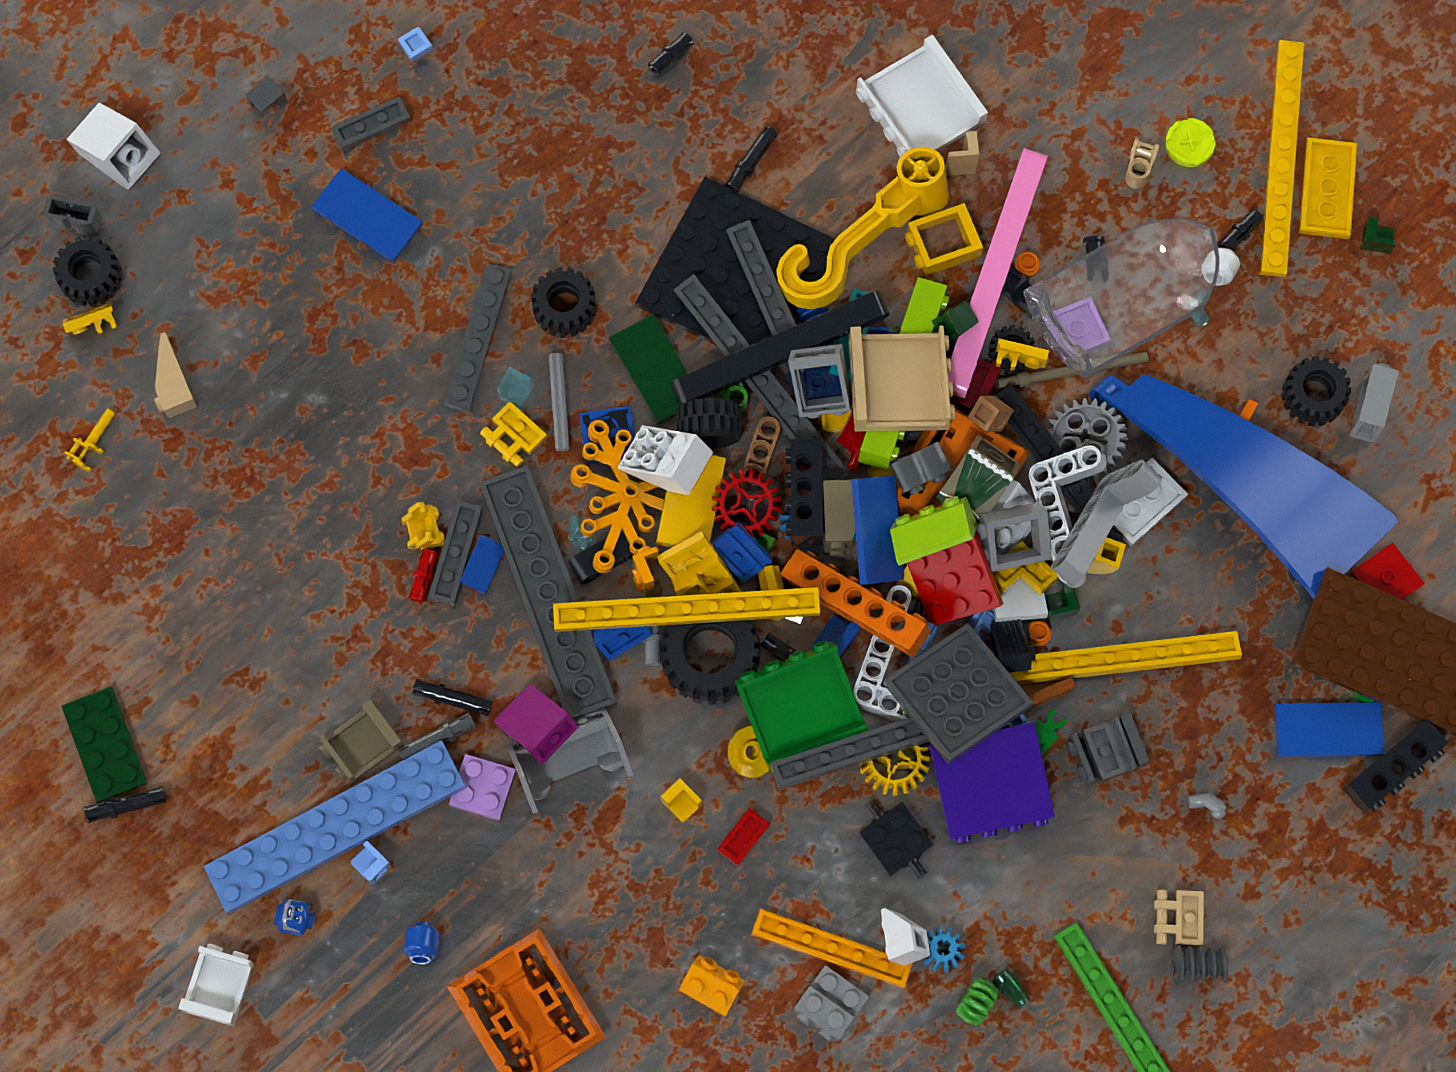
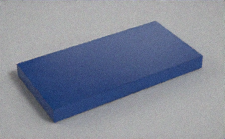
[311,168,423,264]
[851,475,904,585]
[1274,702,1385,757]

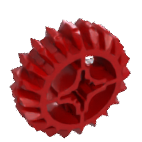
[712,469,782,537]

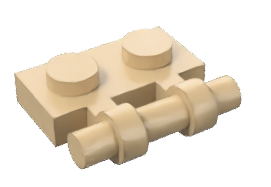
[1154,890,1204,947]

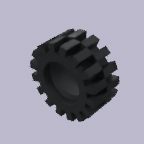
[988,325,1036,375]

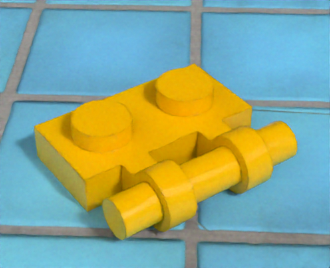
[480,401,547,468]

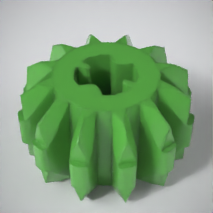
[956,978,998,1025]

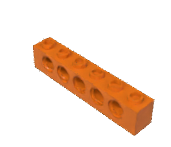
[780,549,931,658]

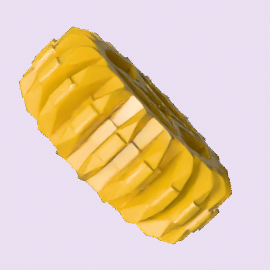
[860,726,930,796]

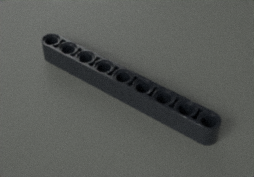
[670,290,890,405]

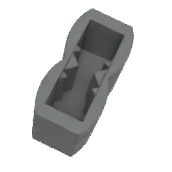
[43,195,102,236]
[890,442,952,496]

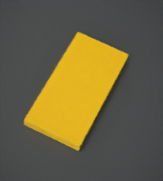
[1299,137,1357,239]
[656,455,726,548]

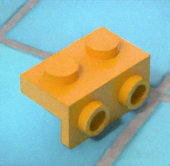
[632,546,659,597]
[679,955,745,1017]

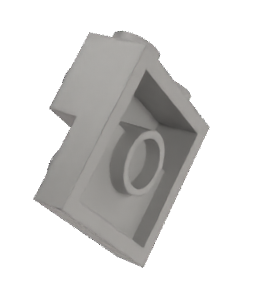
[794,965,869,1042]

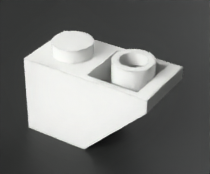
[881,908,930,966]

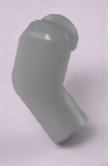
[1187,793,1227,819]

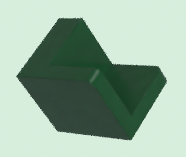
[1360,216,1396,254]
[932,300,978,341]
[1044,585,1080,622]

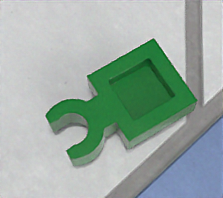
[1034,709,1067,757]

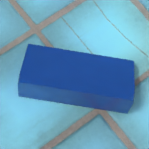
[460,535,504,595]

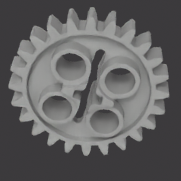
[1047,398,1129,481]

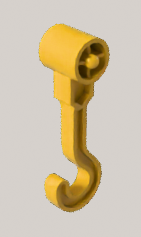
[776,147,949,309]

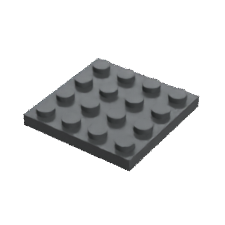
[883,623,1033,765]

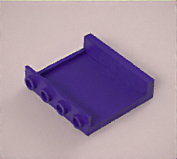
[928,723,1055,844]

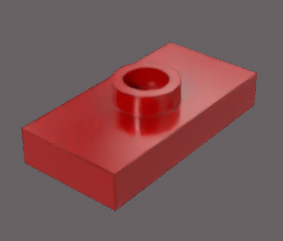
[717,808,770,867]

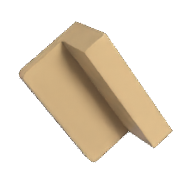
[945,131,979,176]

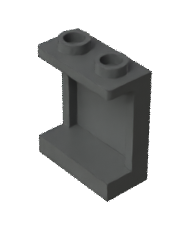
[1066,712,1150,787]

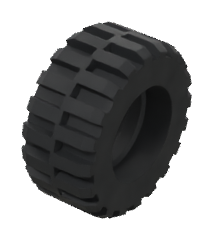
[660,620,761,705]

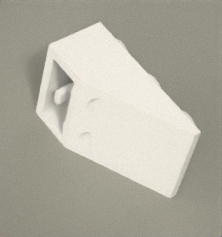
[617,425,713,495]

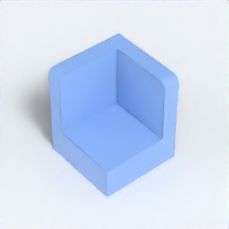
[351,841,392,886]

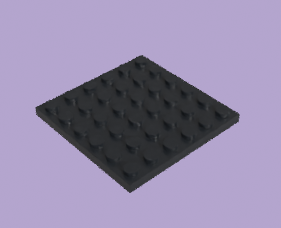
[635,177,835,372]

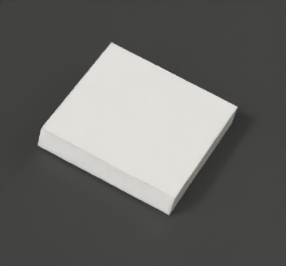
[993,579,1048,622]

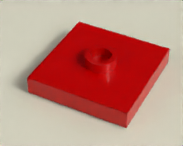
[1350,542,1425,600]

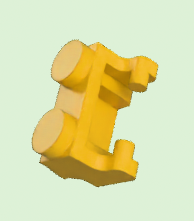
[401,502,444,550]

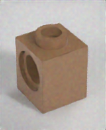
[968,396,1014,432]

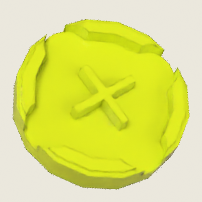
[1165,118,1216,167]

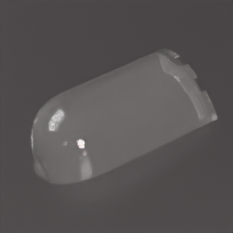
[1023,219,1220,379]

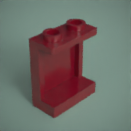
[946,341,1003,412]

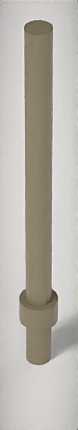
[997,352,1148,389]

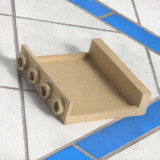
[848,326,955,432]

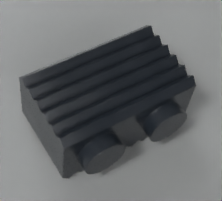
[990,619,1036,673]

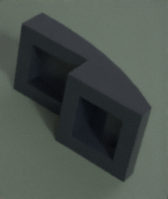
[1001,266,1049,319]

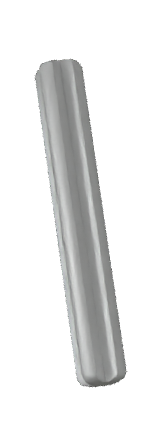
[549,353,569,452]

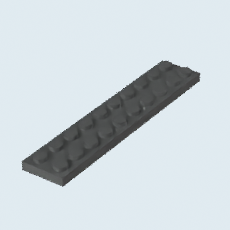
[479,465,617,719]

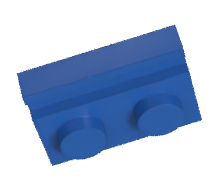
[711,522,773,583]

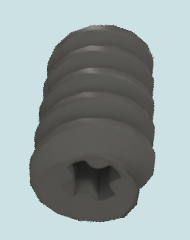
[1170,945,1228,983]

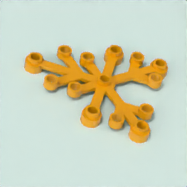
[570,420,664,573]

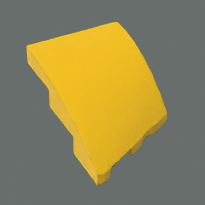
[657,531,741,596]

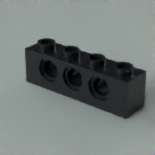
[786,439,823,545]
[1343,720,1448,814]

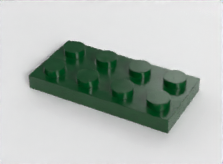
[61,686,148,803]

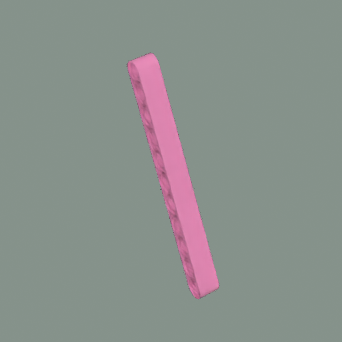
[947,148,1048,399]

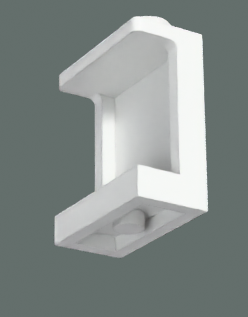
[178,944,254,1026]

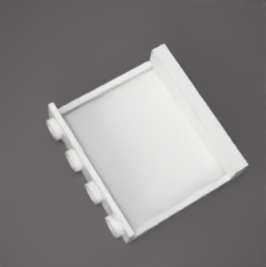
[856,35,988,157]

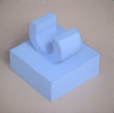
[398,26,433,62]

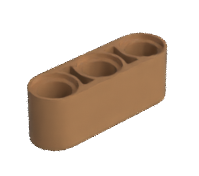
[741,416,780,493]

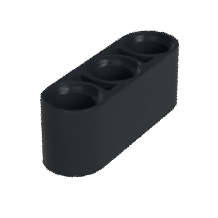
[568,526,642,585]

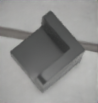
[245,76,288,113]

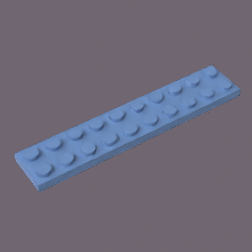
[204,740,466,915]

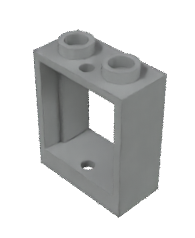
[788,344,853,418]
[1349,363,1399,443]
[977,502,1052,572]

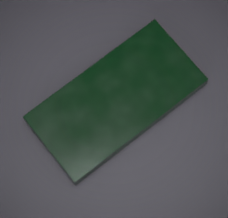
[609,314,688,425]

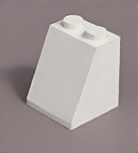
[66,103,160,190]

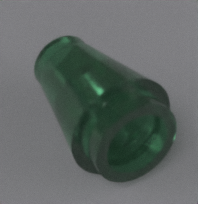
[991,968,1031,1009]

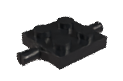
[859,799,934,880]

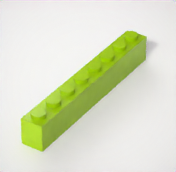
[858,277,950,471]

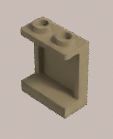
[319,700,403,784]

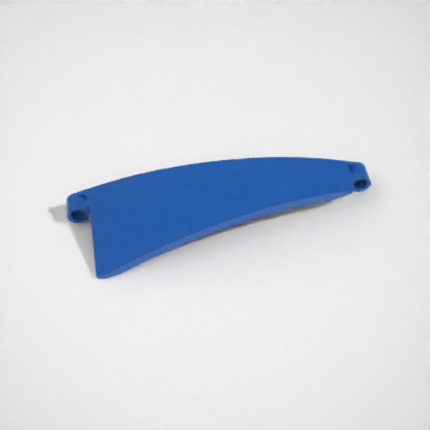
[1089,375,1397,600]

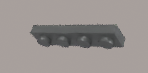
[428,500,483,606]

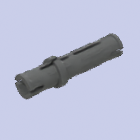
[398,712,477,760]

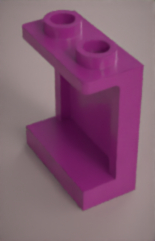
[493,684,579,765]

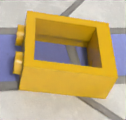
[904,203,983,276]

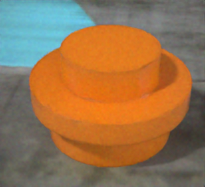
[1015,252,1040,277]
[1026,620,1051,647]

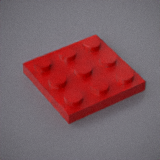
[907,531,1004,626]

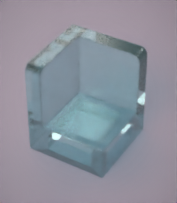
[497,367,534,409]

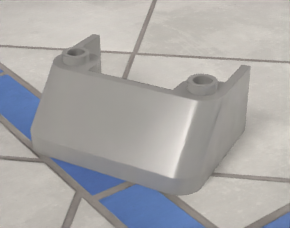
[508,709,633,814]

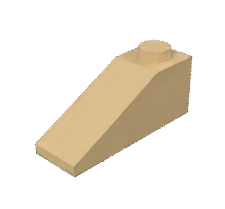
[154,332,197,419]

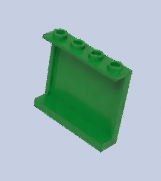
[734,641,869,774]

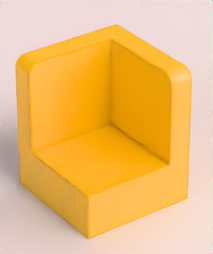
[661,778,702,823]

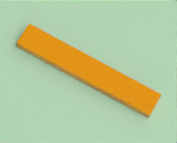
[751,909,913,989]

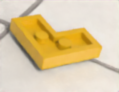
[992,541,1059,595]

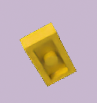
[62,302,116,334]
[996,339,1049,370]

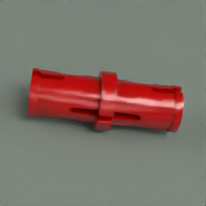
[408,549,438,603]

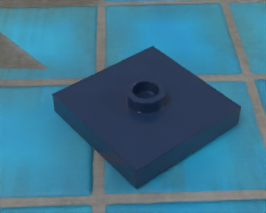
[786,365,852,420]

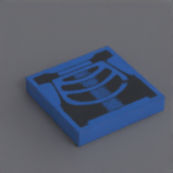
[579,406,635,464]

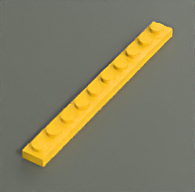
[1260,40,1304,277]
[553,587,820,632]
[1009,631,1242,684]

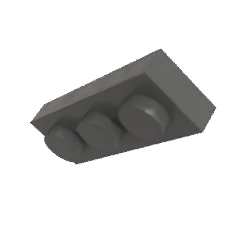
[331,96,411,151]

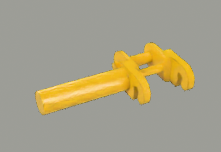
[64,408,115,473]

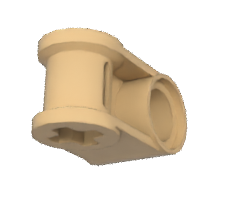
[1125,137,1160,189]

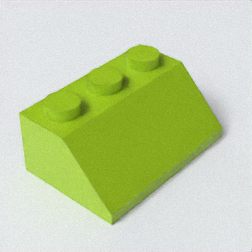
[890,496,977,566]

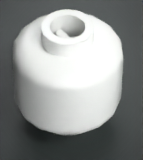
[1203,248,1240,286]

